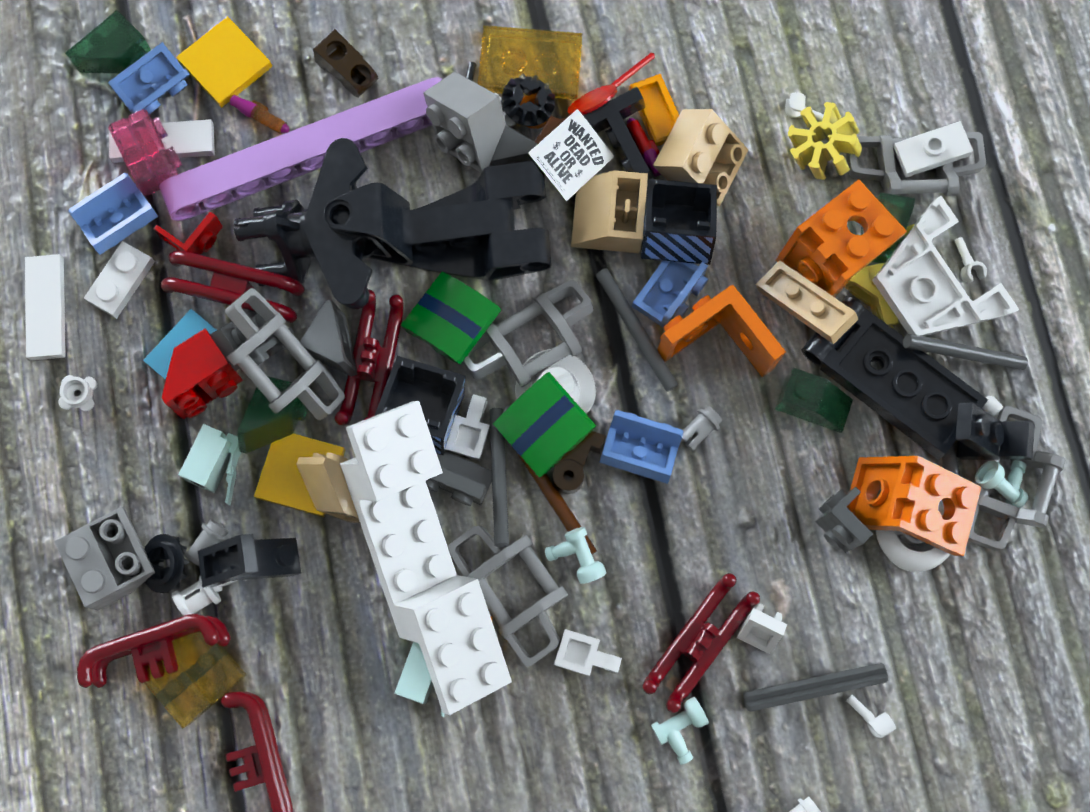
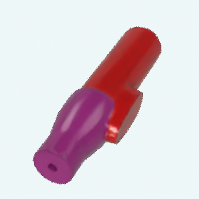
[626,117,661,177]

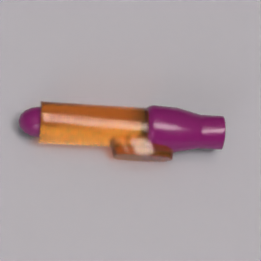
[229,95,290,134]

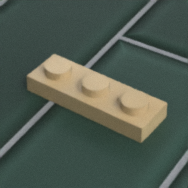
[756,260,858,344]

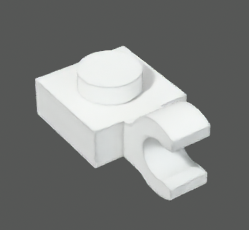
[445,394,490,461]
[554,629,622,676]

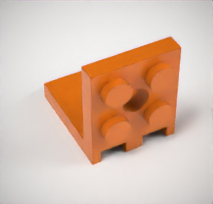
[776,179,907,297]
[657,284,786,378]
[846,456,981,556]

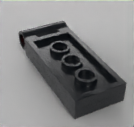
[801,296,988,460]

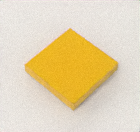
[176,16,273,108]
[254,429,345,517]

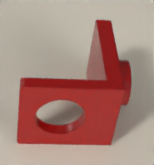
[154,212,223,255]

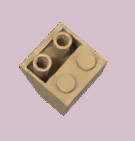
[653,109,748,206]
[571,170,648,253]
[296,453,360,523]

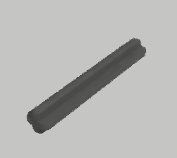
[743,663,888,711]

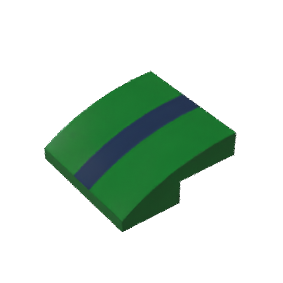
[401,271,501,365]
[493,372,596,478]

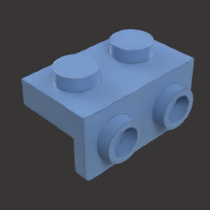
[108,42,190,117]
[68,173,158,255]
[632,261,708,327]
[599,410,684,484]

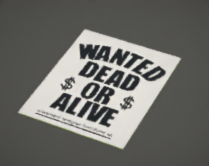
[528,109,614,201]

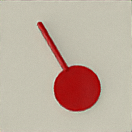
[567,53,655,116]

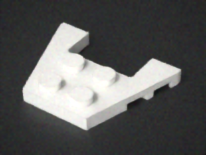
[872,196,1019,337]

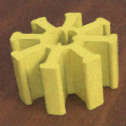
[788,102,862,180]

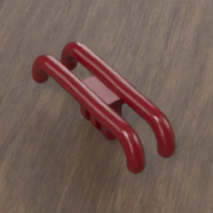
[161,250,305,323]
[334,289,404,426]
[642,573,760,713]
[77,614,230,688]
[221,691,293,812]

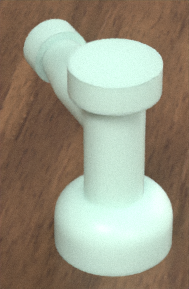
[975,460,1028,508]
[545,527,607,584]
[651,696,709,765]

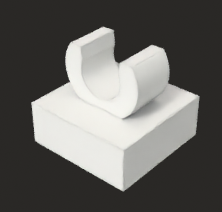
[737,603,787,654]

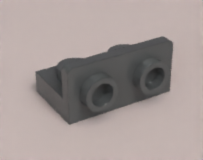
[210,310,295,371]

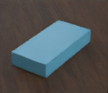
[143,309,216,380]

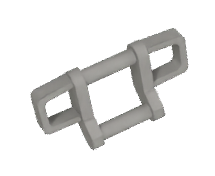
[846,132,986,198]
[463,280,594,387]
[225,288,345,420]
[968,406,1066,551]
[448,526,568,666]

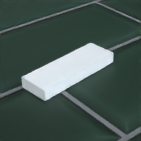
[109,119,215,163]
[25,254,66,361]

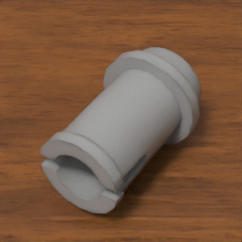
[681,406,723,451]
[184,519,229,567]

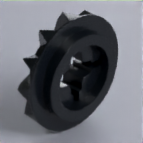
[501,73,555,126]
[144,534,190,593]

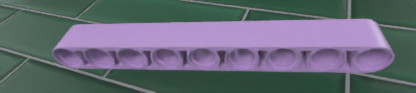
[159,77,442,221]

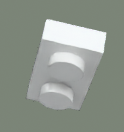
[84,241,155,319]

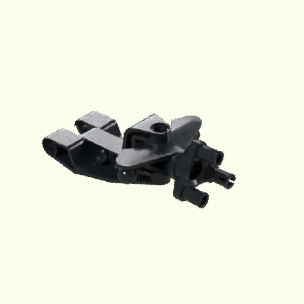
[234,138,552,310]

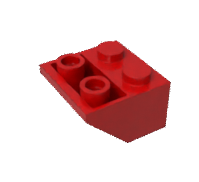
[161,328,243,419]

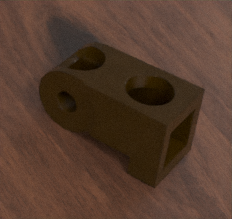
[313,29,379,98]
[553,431,606,494]

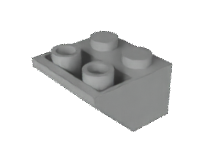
[423,71,506,173]
[54,507,155,610]

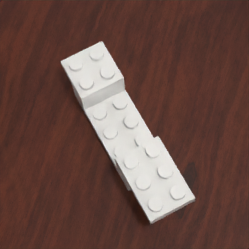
[340,401,512,715]

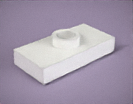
[893,121,973,178]

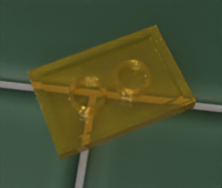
[478,25,583,100]

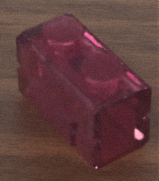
[108,109,182,196]

